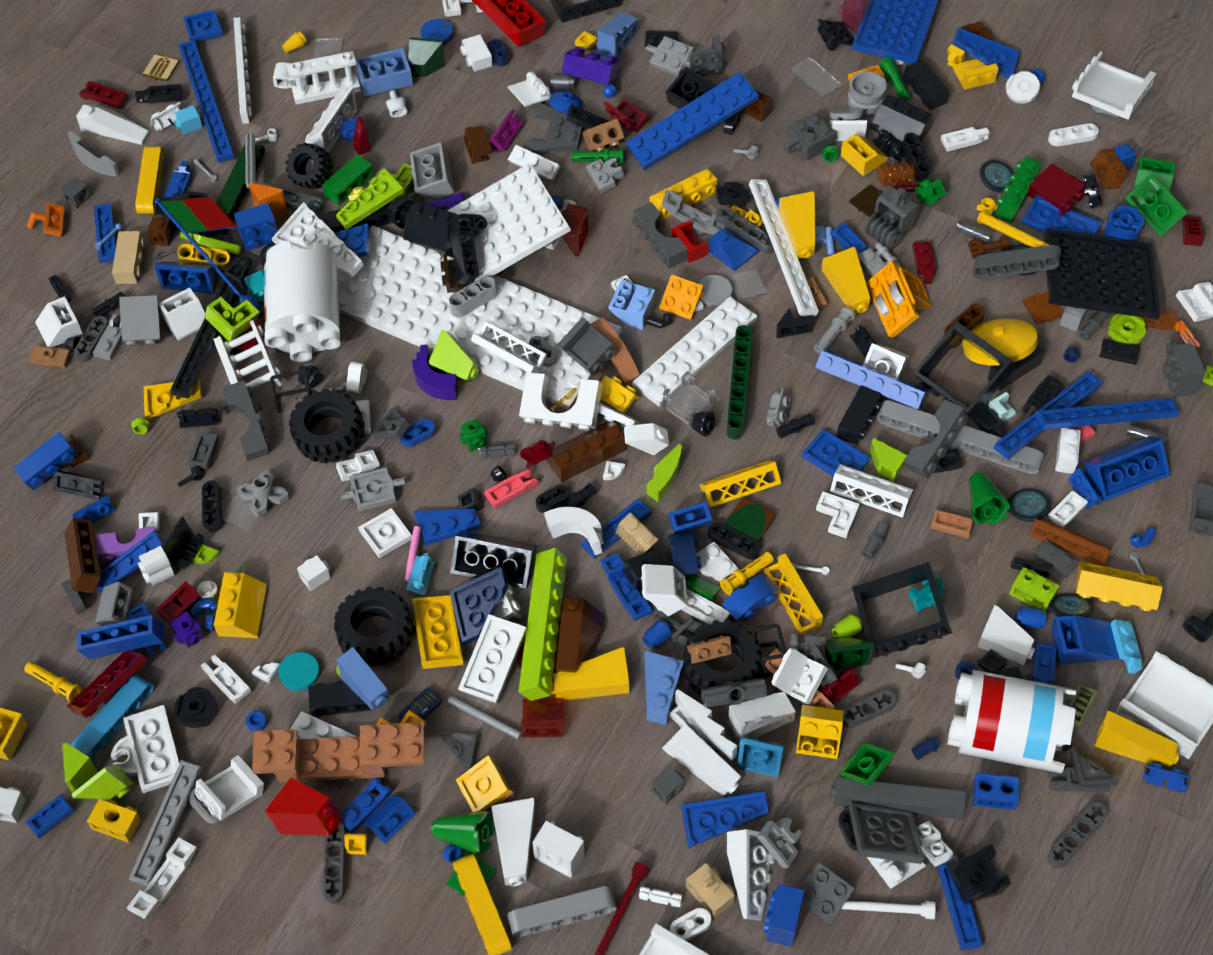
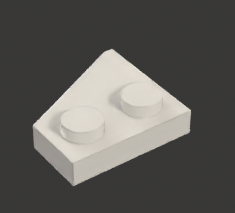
[696,542,739,582]

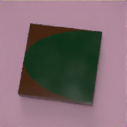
[724,497,776,543]

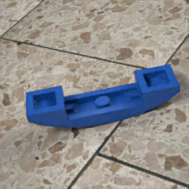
[600,553,653,621]

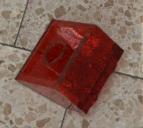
[561,203,589,257]

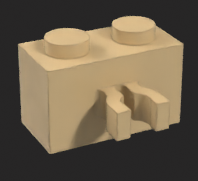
[686,863,735,919]

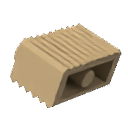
[616,513,659,555]

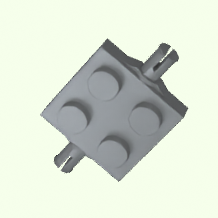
[646,36,694,77]
[340,467,405,512]

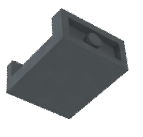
[558,317,618,376]
[1189,482,1213,536]

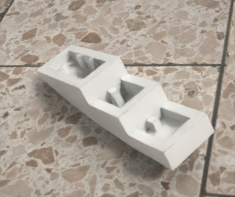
[675,689,737,761]

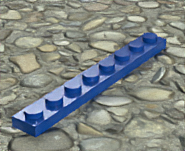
[993,372,1103,459]
[1035,398,1180,430]

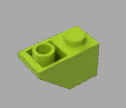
[870,438,907,482]

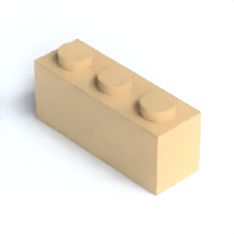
[112,231,145,284]

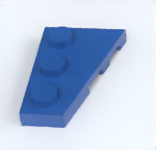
[414,509,481,546]

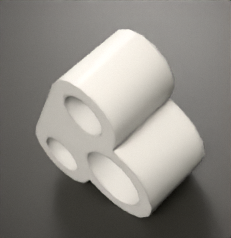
[346,361,368,394]

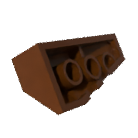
[556,597,604,673]

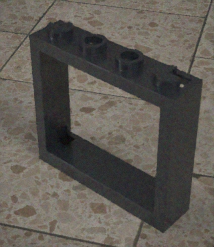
[550,0,621,23]
[913,321,1017,419]
[852,562,952,658]

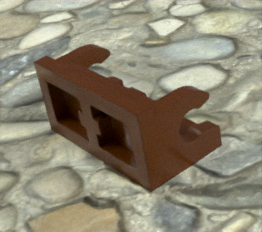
[463,126,492,164]

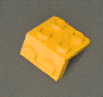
[953,59,998,90]

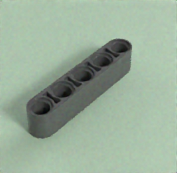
[973,245,1061,279]

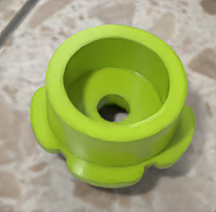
[131,417,150,434]

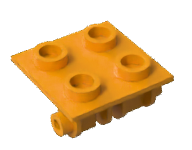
[659,274,705,320]

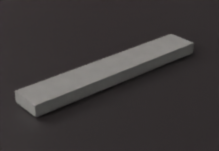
[129,760,202,887]

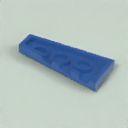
[953,28,1019,79]

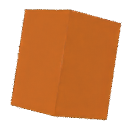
[249,182,288,220]

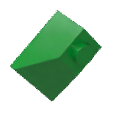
[839,743,895,787]

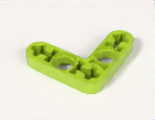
[180,231,242,255]

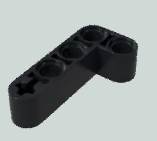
[449,213,487,285]

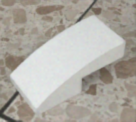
[336,450,380,482]

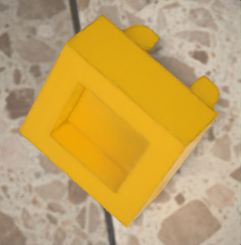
[947,44,966,67]

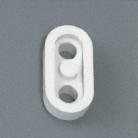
[670,908,711,941]

